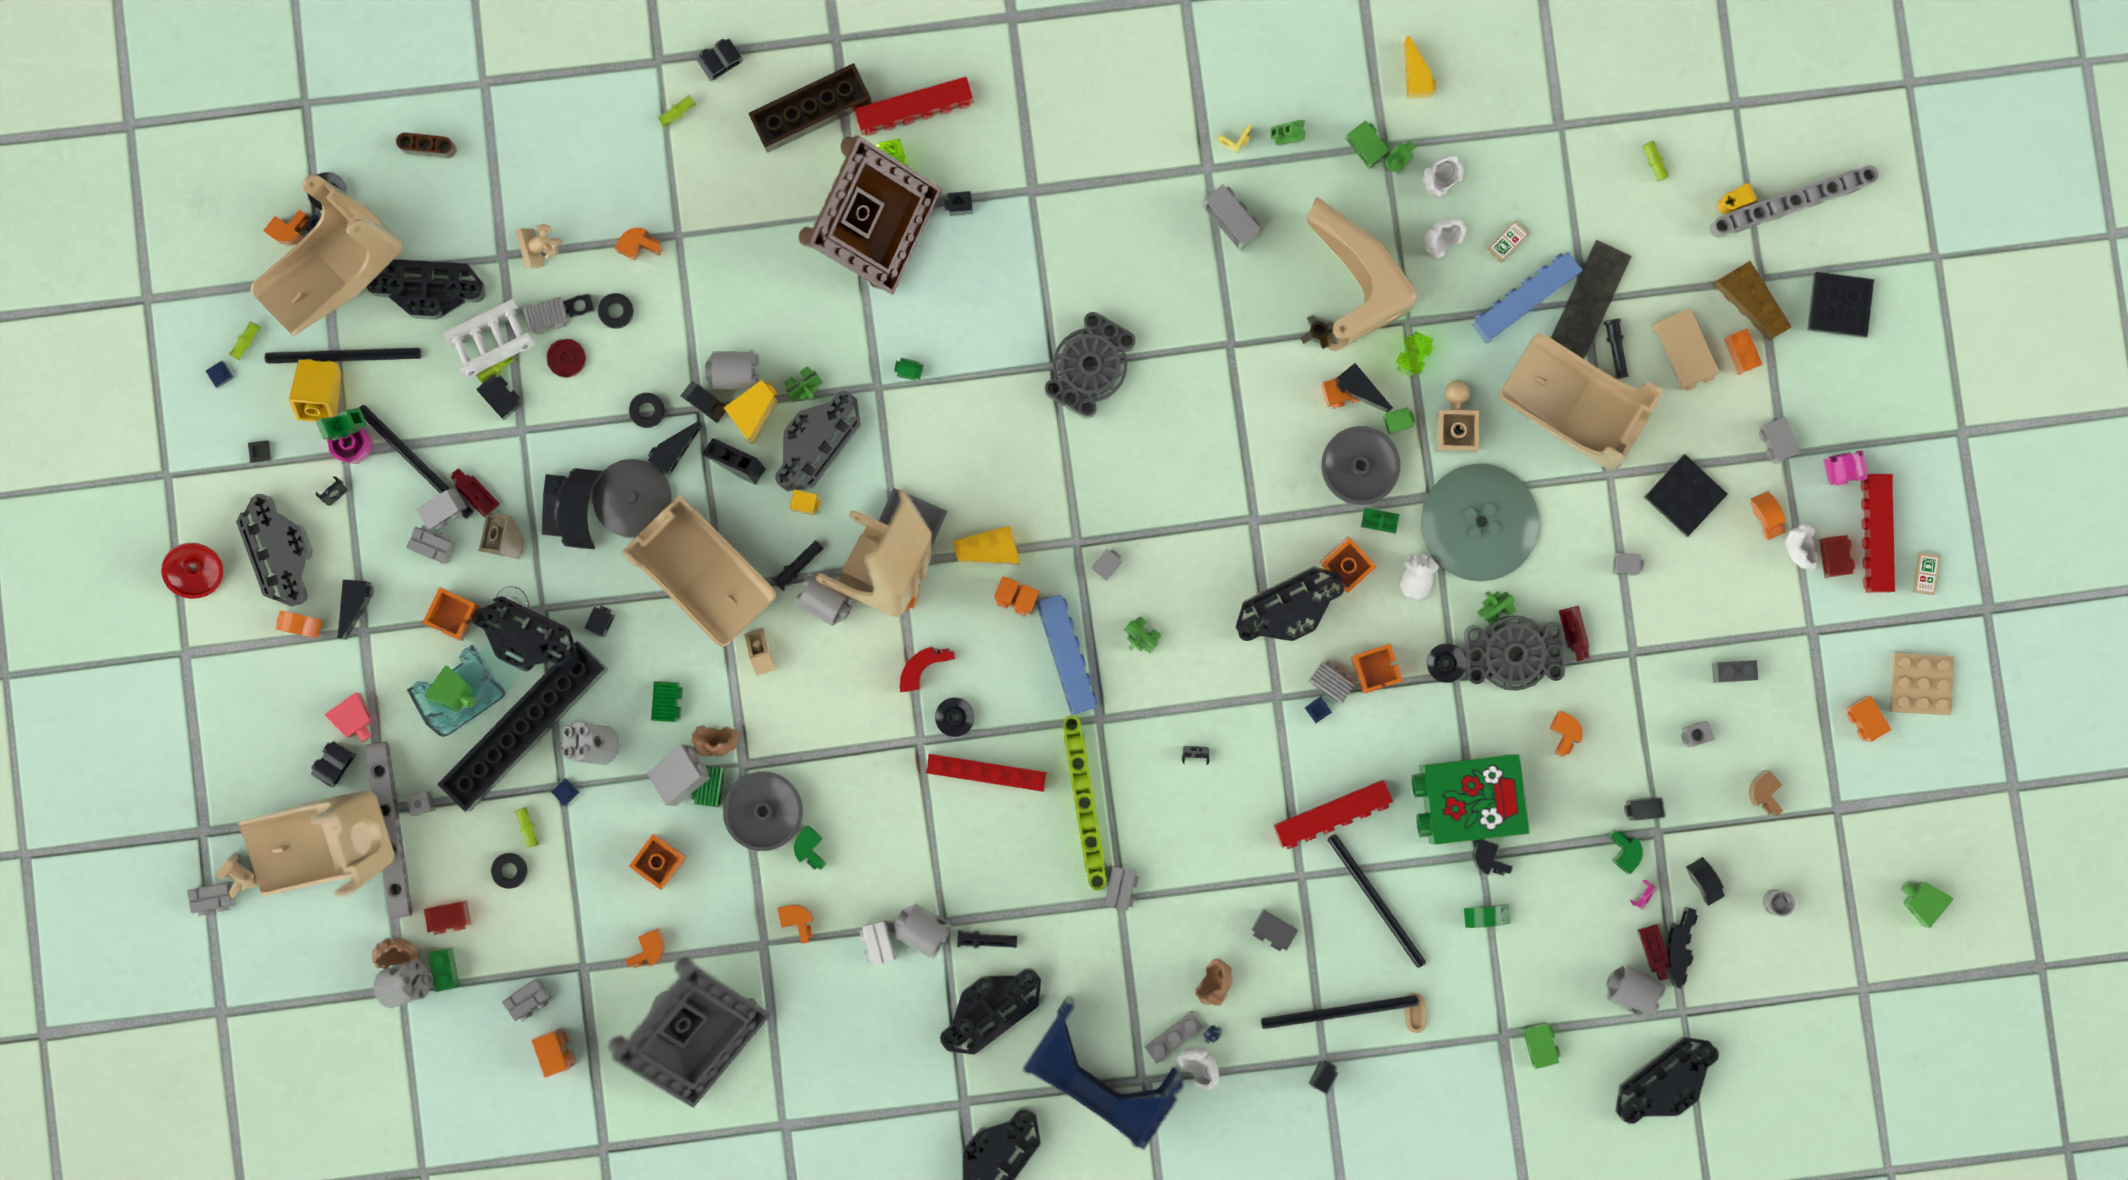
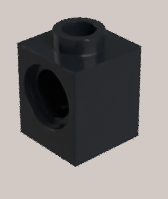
[944,191,973,216]
[584,605,615,637]

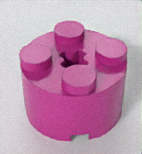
[327,428,373,464]
[1823,450,1868,486]

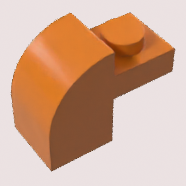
[263,209,311,246]
[614,228,663,261]
[1750,491,1786,540]
[275,610,323,639]
[1549,711,1583,757]
[777,904,814,944]
[625,928,665,968]

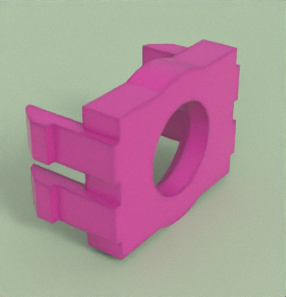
[1630,880,1656,910]

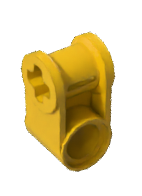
[1717,183,1758,214]

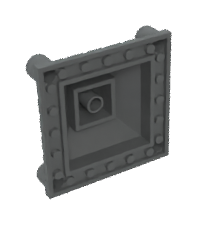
[608,956,771,1108]

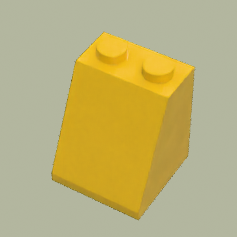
[289,359,341,422]
[724,380,778,444]

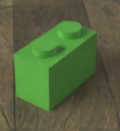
[1345,120,1389,169]
[1522,1022,1560,1069]

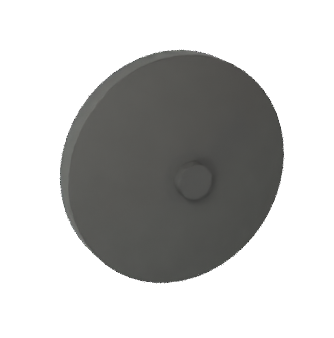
[1321,426,1401,505]
[592,459,672,538]
[723,771,803,851]

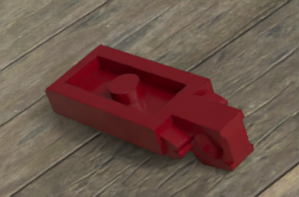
[450,468,500,517]
[1559,605,1590,662]
[1637,924,1670,981]

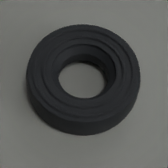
[598,293,634,329]
[629,392,665,428]
[491,853,528,889]

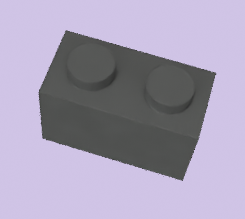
[1712,660,1758,683]
[1251,909,1298,951]

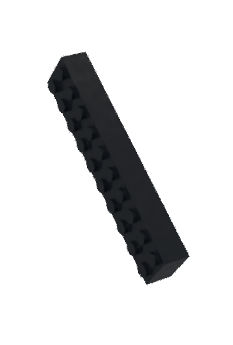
[437,641,609,812]

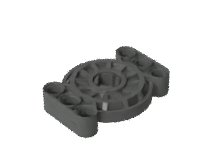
[1045,312,1136,419]
[1464,615,1565,691]

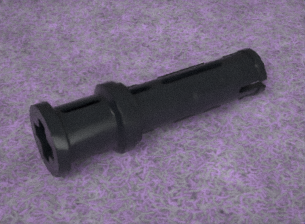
[1603,318,1629,379]
[771,540,824,591]
[957,930,1017,949]

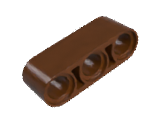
[396,132,456,158]

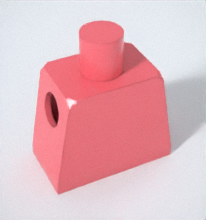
[324,693,374,743]

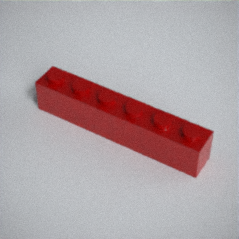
[854,76,974,136]
[1861,474,1895,593]
[926,754,1047,792]
[1273,780,1393,849]

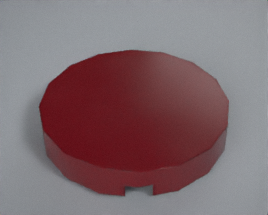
[547,339,586,378]

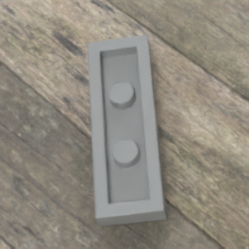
[1145,1011,1204,1064]

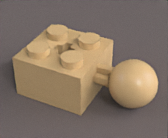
[1436,380,1479,453]

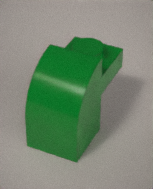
[316,408,367,441]
[794,825,827,870]
[1607,830,1643,875]
[1464,904,1510,928]

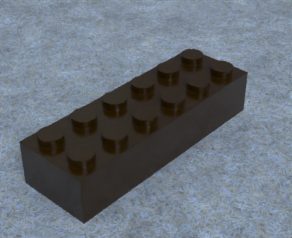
[748,63,872,153]

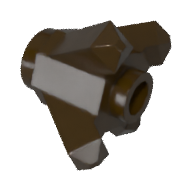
[1300,315,1334,349]

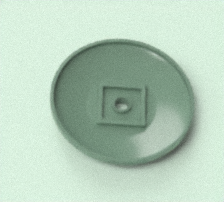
[1421,464,1539,581]

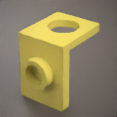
[1217,125,1252,153]

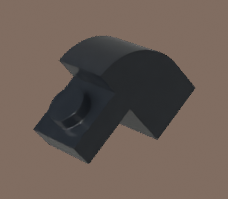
[681,381,726,423]
[1472,839,1513,876]
[1686,857,1725,906]

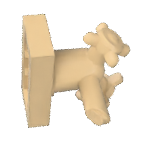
[515,224,562,268]
[216,853,258,898]

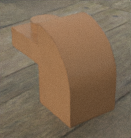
[1749,770,1783,816]

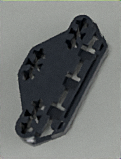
[366,259,485,319]
[1236,566,1345,641]
[472,596,579,672]
[940,968,1041,1055]
[1615,1036,1719,1124]
[962,1107,1041,1180]

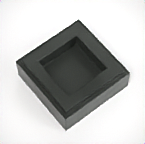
[248,440,271,463]

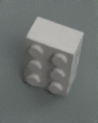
[1203,184,1261,251]

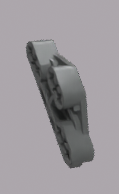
[775,391,861,492]
[236,494,313,607]

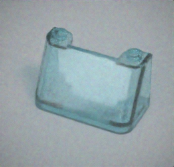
[407,645,506,737]

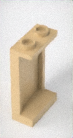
[1651,308,1719,391]

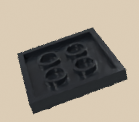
[1807,272,1874,338]
[1644,454,1728,537]

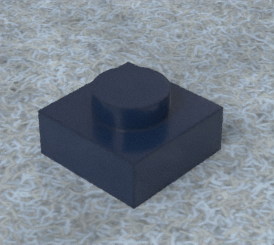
[206,360,234,388]
[1304,696,1332,724]
[551,778,580,806]

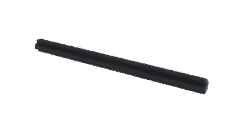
[264,348,422,364]
[359,405,473,519]
[1327,834,1426,968]
[1261,995,1418,1029]

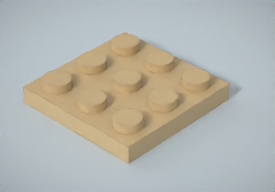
[1890,653,1954,715]

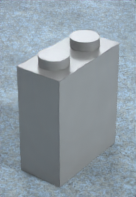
[647,745,710,806]

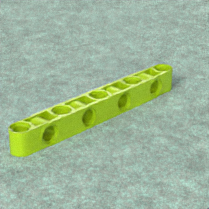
[1063,715,1106,890]

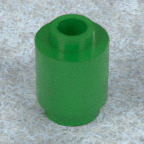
[894,358,924,381]

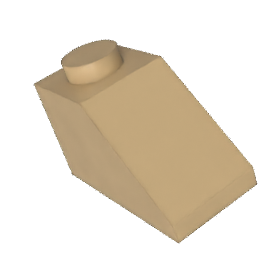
[744,628,776,676]

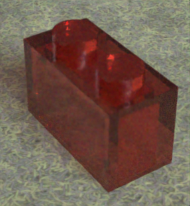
[1819,535,1855,578]
[423,900,471,935]

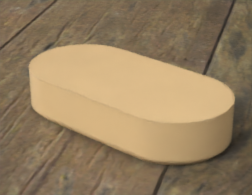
[1404,993,1426,1033]

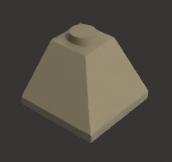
[478,513,524,559]

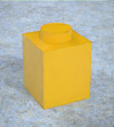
[790,490,821,515]

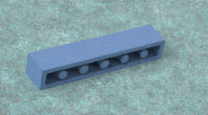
[1472,252,1583,343]
[1036,594,1098,716]

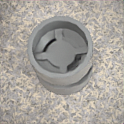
[1762,889,1795,917]

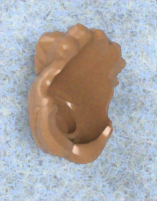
[691,725,739,757]
[372,938,419,969]
[1195,959,1232,1006]

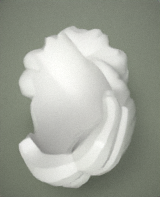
[1423,155,1464,199]
[1424,217,1467,259]
[1785,524,1818,570]
[1400,554,1439,600]
[1177,1047,1219,1090]

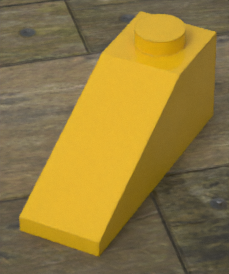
[1403,36,1436,98]

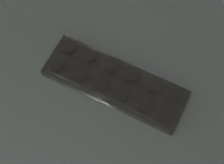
[1550,240,1632,359]

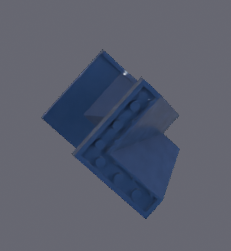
[1022,995,1184,1150]

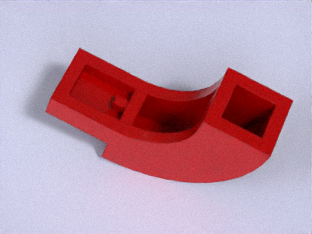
[900,647,955,693]

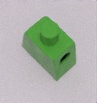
[424,665,475,712]
[1901,880,1953,928]

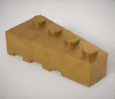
[1712,261,1792,341]

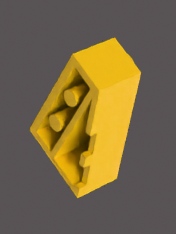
[953,525,1020,565]

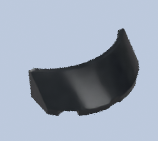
[554,468,604,550]

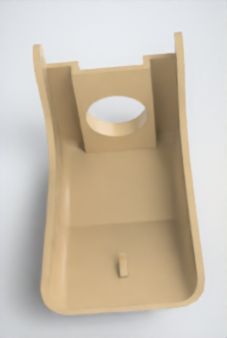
[251,174,402,336]
[1307,197,1418,351]
[1499,333,1663,470]
[816,490,931,617]
[622,495,776,647]
[238,790,395,897]

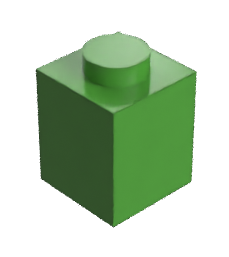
[1383,407,1415,435]

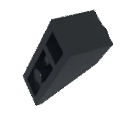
[1335,363,1393,413]
[648,422,702,475]
[702,438,766,485]
[542,474,567,537]
[337,579,373,640]
[1624,797,1666,821]

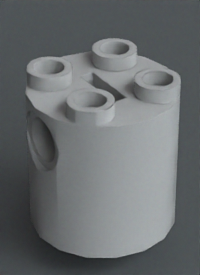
[705,351,759,391]
[794,572,853,626]
[562,722,619,765]
[895,903,953,959]
[374,960,434,1008]
[1606,965,1666,1019]

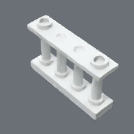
[442,299,536,379]

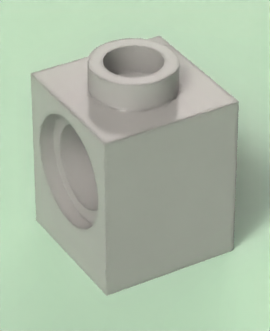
[1092,549,1122,581]
[1612,553,1644,576]
[1681,721,1715,747]
[406,791,436,816]

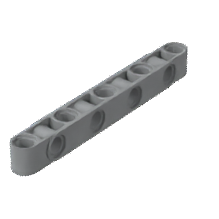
[1710,165,1879,237]
[366,741,412,919]

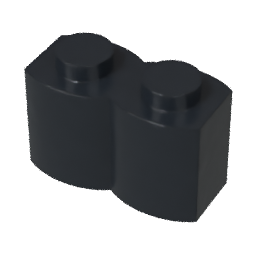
[697,38,743,82]
[476,374,521,420]
[311,741,356,788]
[1309,1060,1339,1095]

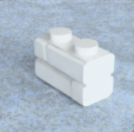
[860,920,896,966]

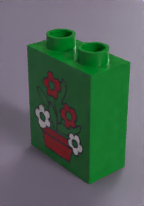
[1411,754,1530,845]

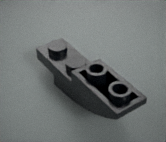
[1667,907,1698,989]

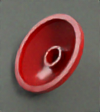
[161,543,223,599]

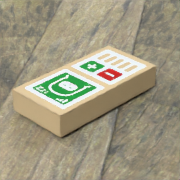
[1487,221,1529,262]
[1913,553,1940,595]

